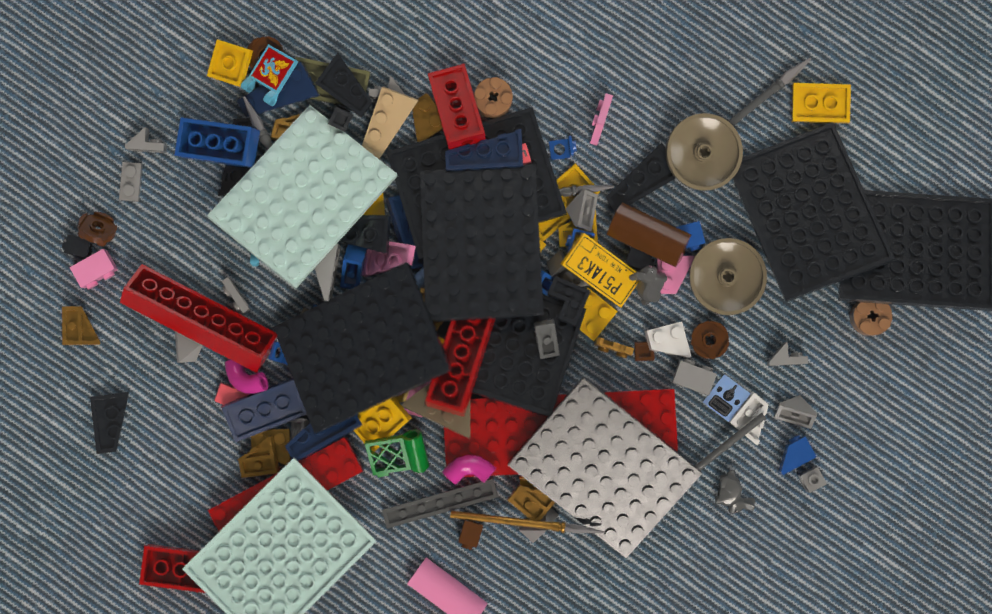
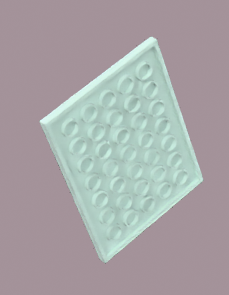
[207,105,397,289]
[183,458,377,614]

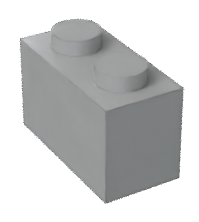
[671,359,717,396]

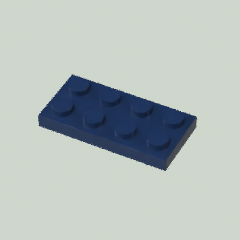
[221,378,307,442]

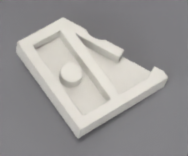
[644,321,692,358]
[729,392,769,445]

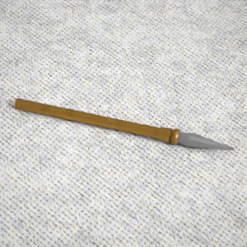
[450,510,604,533]

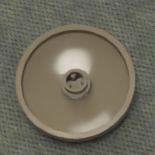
[666,113,743,191]
[689,238,767,315]

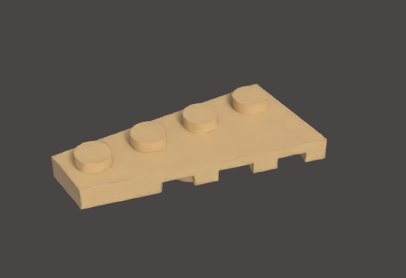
[362,87,419,159]

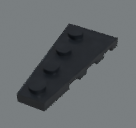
[605,142,676,213]

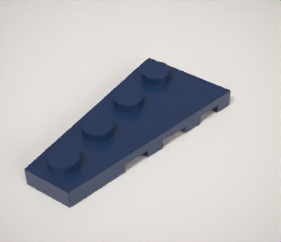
[237,62,321,118]
[445,129,523,171]
[385,195,424,271]
[285,415,362,462]

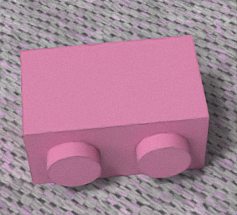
[70,249,118,290]

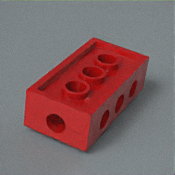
[428,64,486,150]

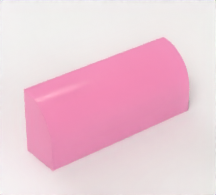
[407,557,488,614]

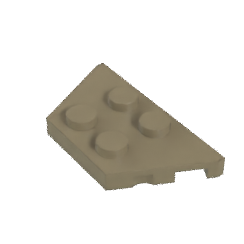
[402,382,471,439]

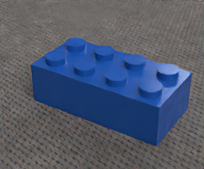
[174,118,260,168]

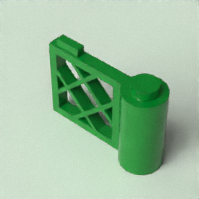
[365,429,430,478]

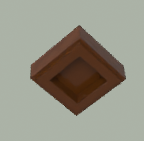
[634,342,655,361]

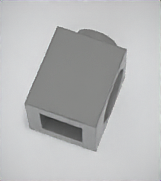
[797,466,827,493]

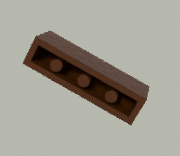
[606,202,691,267]

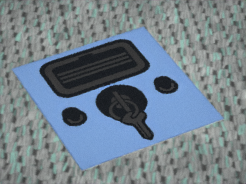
[703,374,751,422]

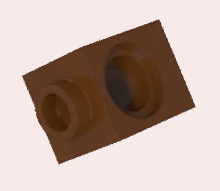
[458,520,484,550]

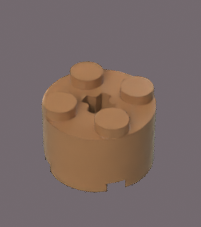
[474,77,513,119]
[850,302,892,336]

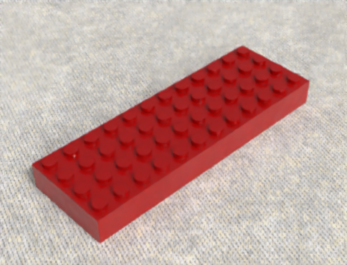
[444,389,678,478]

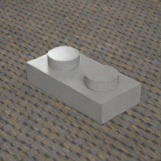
[119,162,143,202]
[222,277,252,314]

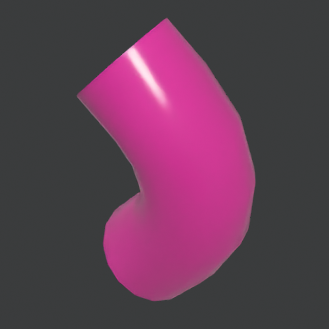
[225,360,268,394]
[442,455,496,485]

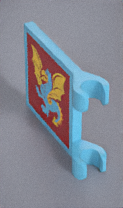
[241,44,298,106]

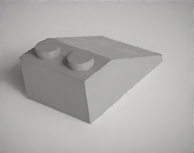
[315,243,341,301]

